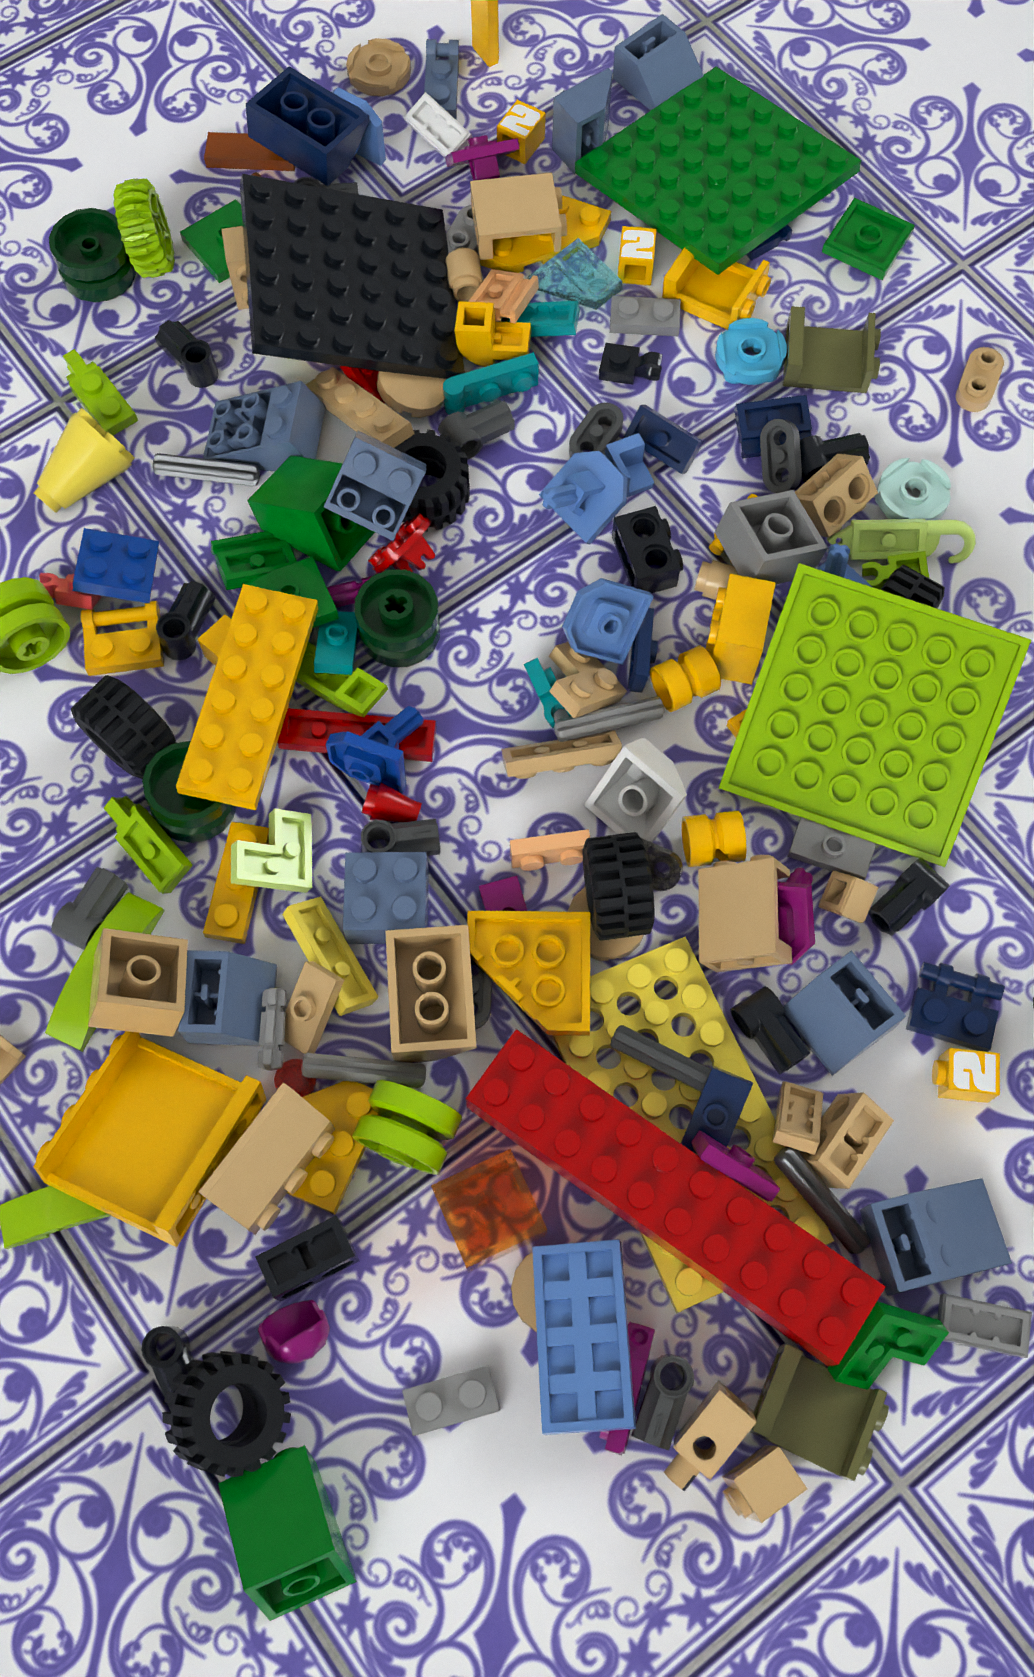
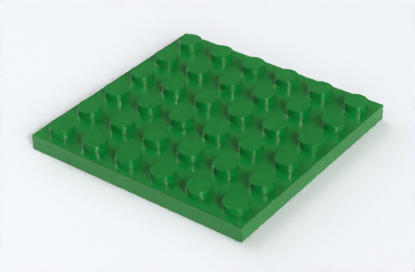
[575,67,862,275]

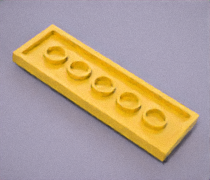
[176,584,318,810]

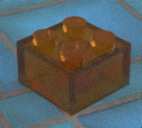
[431,1149,547,1273]

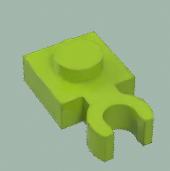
[862,551,929,590]

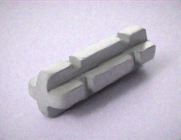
[258,988,287,1071]

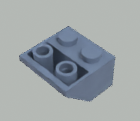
[613,14,704,110]
[552,68,613,174]
[324,430,426,541]
[178,950,277,1046]
[783,950,906,1076]

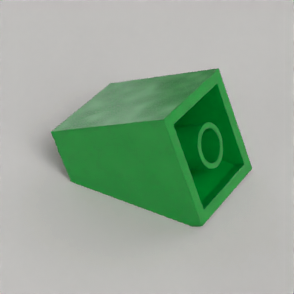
[247,455,375,572]
[218,1445,357,1621]

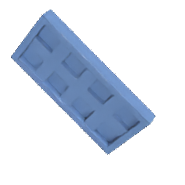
[532,1239,636,1435]

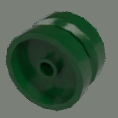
[49,208,136,302]
[355,569,440,667]
[142,741,237,843]

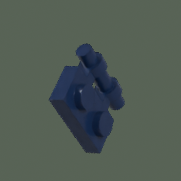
[906,962,1005,1052]

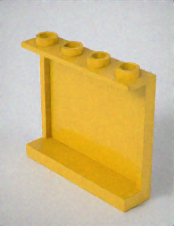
[33,1031,267,1247]

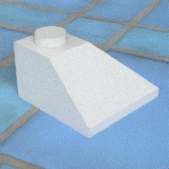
[584,737,687,851]

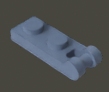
[424,39,459,119]

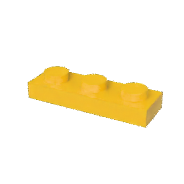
[203,822,269,944]

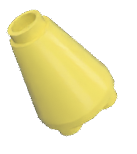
[33,408,135,513]

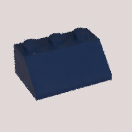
[245,66,369,187]

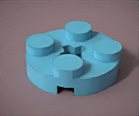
[715,318,787,385]

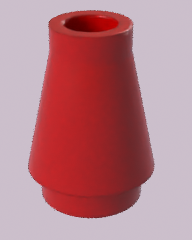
[362,782,422,823]

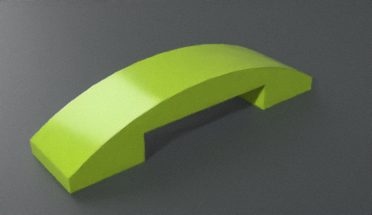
[296,642,388,717]
[45,892,165,1052]
[0,1186,111,1249]

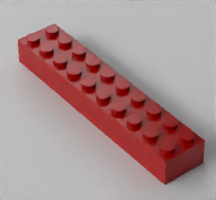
[466,1029,886,1366]

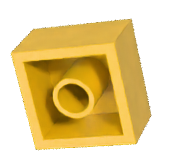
[705,574,776,685]

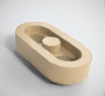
[955,347,1004,412]

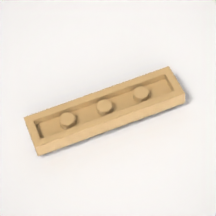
[306,367,414,448]

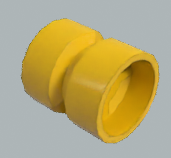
[650,645,721,712]
[681,810,747,867]

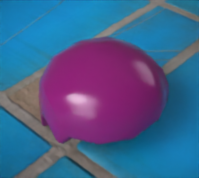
[258,1300,330,1364]

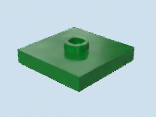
[822,198,915,281]
[180,199,243,283]
[243,556,339,628]

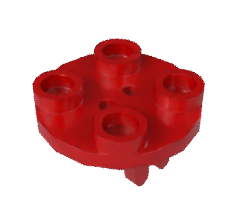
[368,513,435,574]

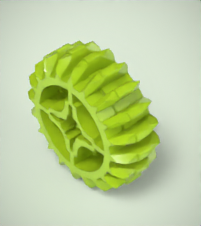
[113,178,175,278]

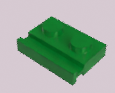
[211,531,297,590]

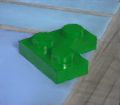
[827,1301,949,1390]

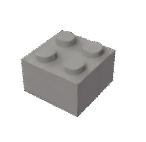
[715,490,828,584]

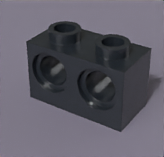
[612,506,683,594]
[255,1215,360,1302]

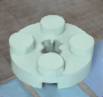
[875,458,951,520]

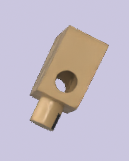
[664,1380,757,1491]

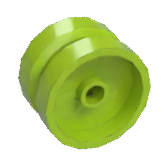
[0,577,70,674]
[352,1080,462,1175]

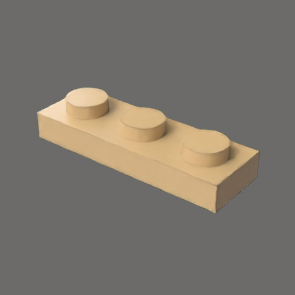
[501,730,622,779]

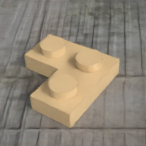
[549,642,627,718]

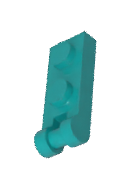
[443,352,539,415]

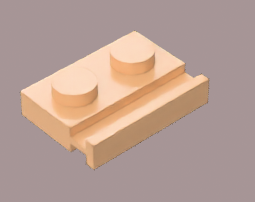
[468,269,539,324]

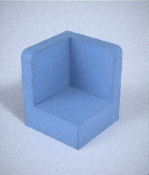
[605,433,654,497]

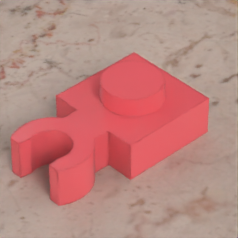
[39,573,102,610]

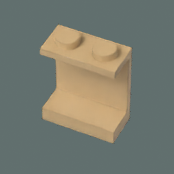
[470,172,567,260]
[698,855,792,972]

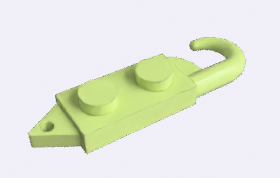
[827,519,976,564]

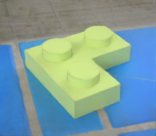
[231,808,312,893]

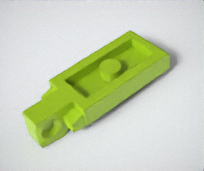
[63,349,138,435]
[104,796,193,894]

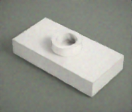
[403,92,473,158]

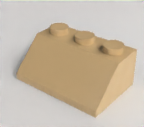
[385,925,477,1063]
[198,1082,335,1235]

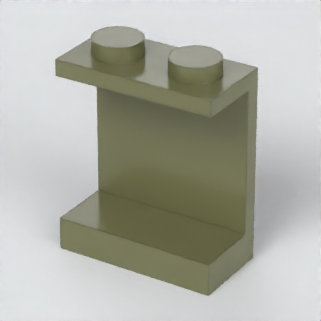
[783,306,881,393]
[749,1344,889,1481]

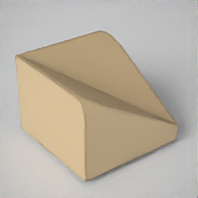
[818,870,879,923]

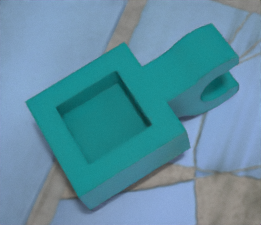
[524,658,571,728]

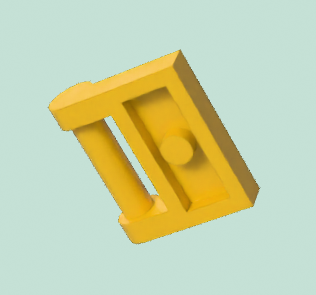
[81,601,164,676]

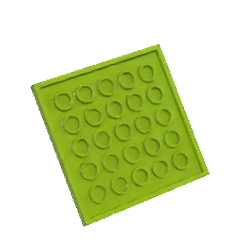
[719,563,1031,867]

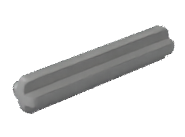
[554,696,665,742]
[301,1053,426,1088]

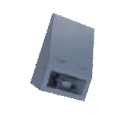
[203,381,326,472]
[860,1178,1012,1296]

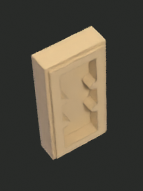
[284,961,345,1054]
[773,1081,823,1155]

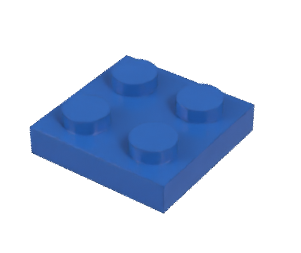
[72,528,159,603]

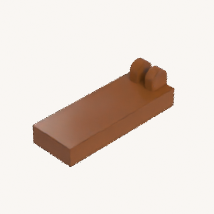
[204,132,295,171]

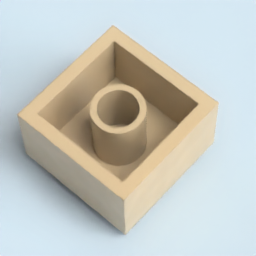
[88,928,188,1037]

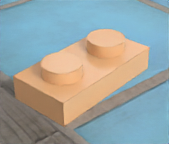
[510,829,590,871]

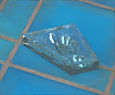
[528,238,623,310]

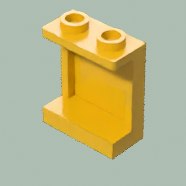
[662,248,772,330]

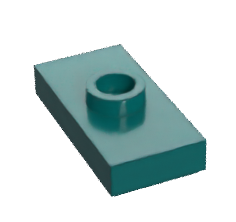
[507,301,580,337]
[314,611,358,675]

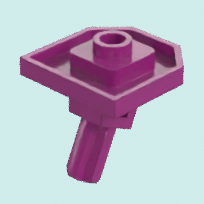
[445,135,520,181]
[777,867,815,965]

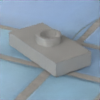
[787,817,876,880]
[937,1294,1032,1358]

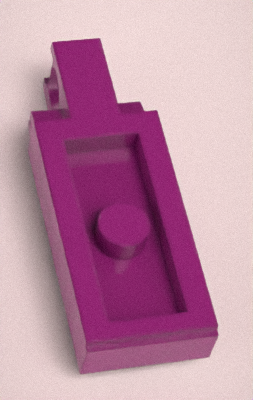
[599,1322,655,1456]

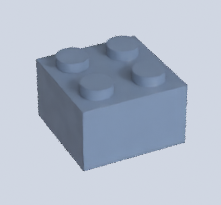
[343,852,429,944]

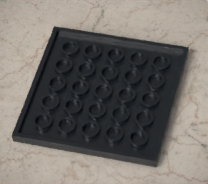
[240,173,465,379]

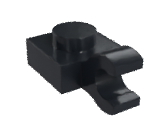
[599,343,662,385]

